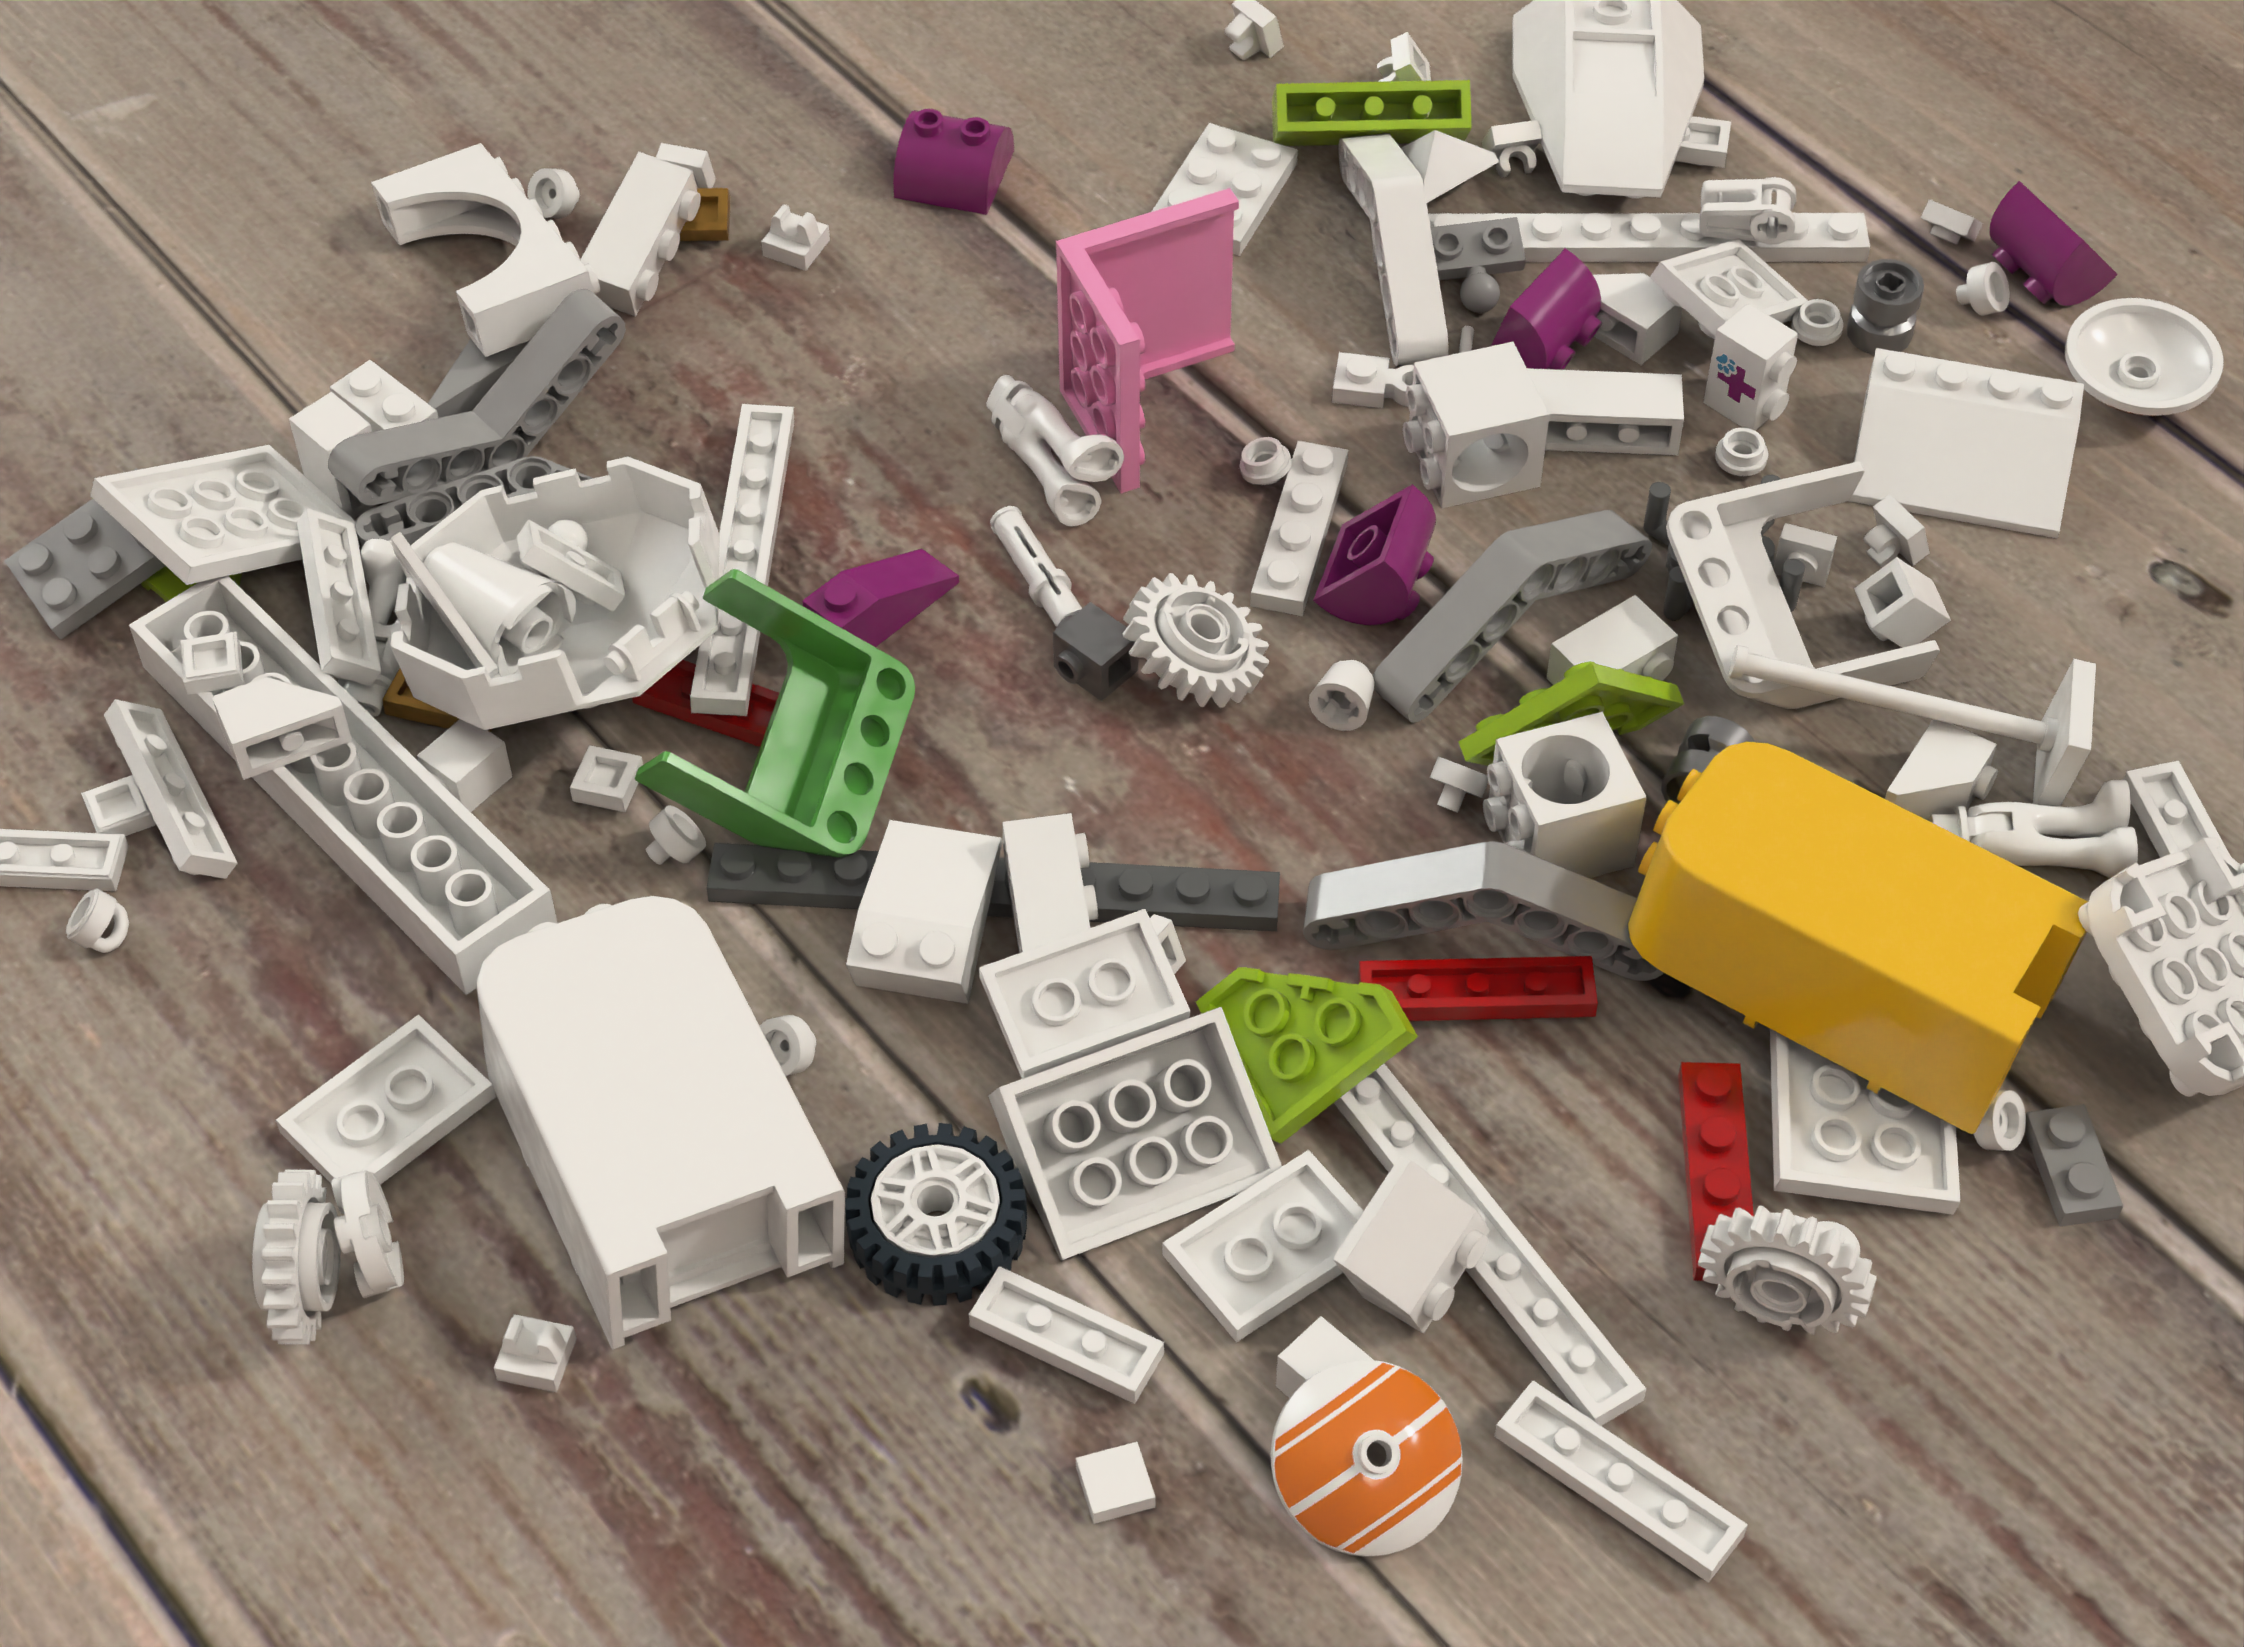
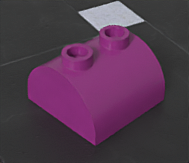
[893,109,1014,215]
[1989,181,2118,306]
[1491,248,1602,370]
[1313,484,1436,625]

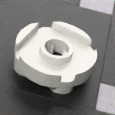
[332,1170,404,1298]

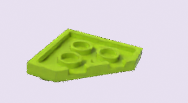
[1458,661,1684,766]
[1195,967,1418,1144]

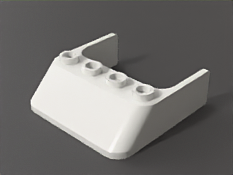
[1666,461,1940,709]

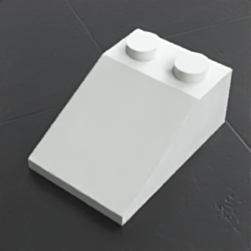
[846,820,1003,1004]

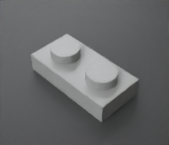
[2025,1104,2123,1227]

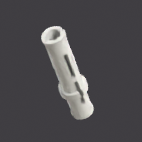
[990,506,1082,627]

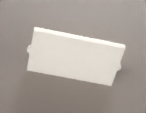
[389,532,501,679]

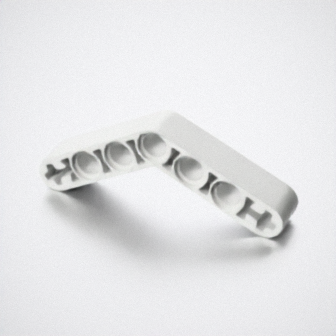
[1339,133,1449,366]

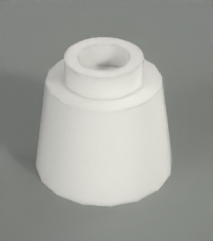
[1309,660,1375,731]

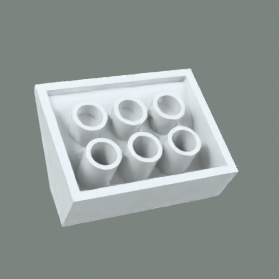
[1848,348,2084,538]
[988,1007,1282,1261]

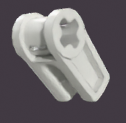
[1699,177,1796,245]

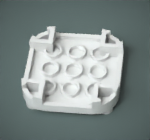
[2078,837,2244,1097]

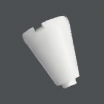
[423,542,576,677]

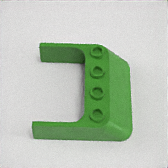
[635,569,915,857]

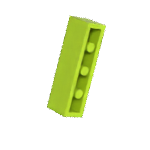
[1272,80,1472,146]

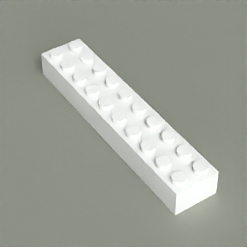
[129,576,557,995]

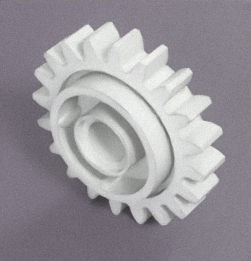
[1123,573,1269,708]
[252,1170,340,1344]
[1698,1206,1877,1334]

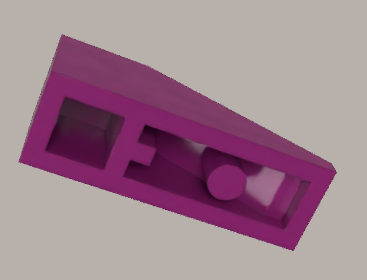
[802,548,959,647]

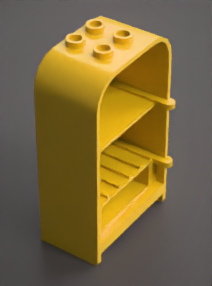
[1627,742,2089,1134]

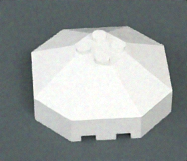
[390,457,720,730]

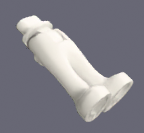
[986,375,1124,526]
[338,539,406,716]
[1929,780,2138,878]

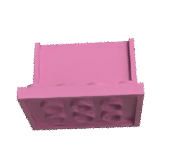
[1056,188,1239,493]

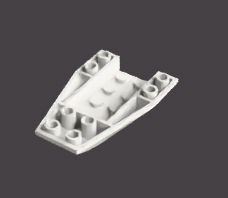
[1512,0,1704,199]

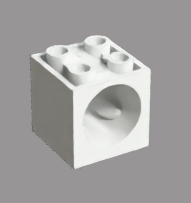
[1403,342,1550,508]
[1483,712,1647,878]

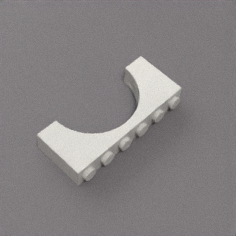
[371,143,600,357]

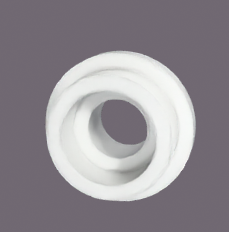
[1792,299,1843,346]
[1715,428,1768,476]
[1240,437,1292,485]

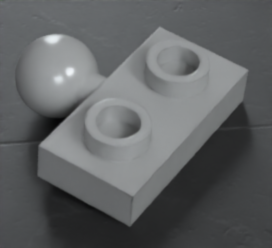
[1430,217,1526,313]

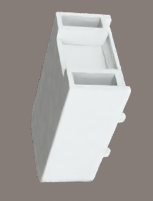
[476,896,845,1350]

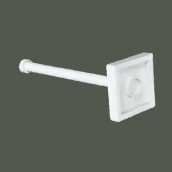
[1729,645,2096,807]

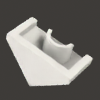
[1401,130,1499,203]

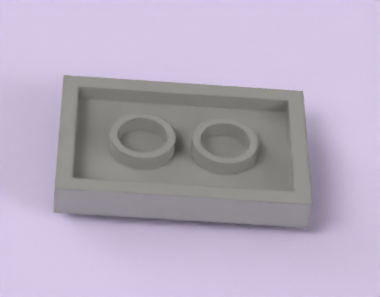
[4,468,166,640]

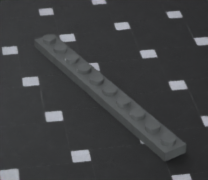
[706,843,1280,932]

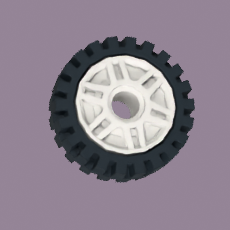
[845,1123,1027,1306]

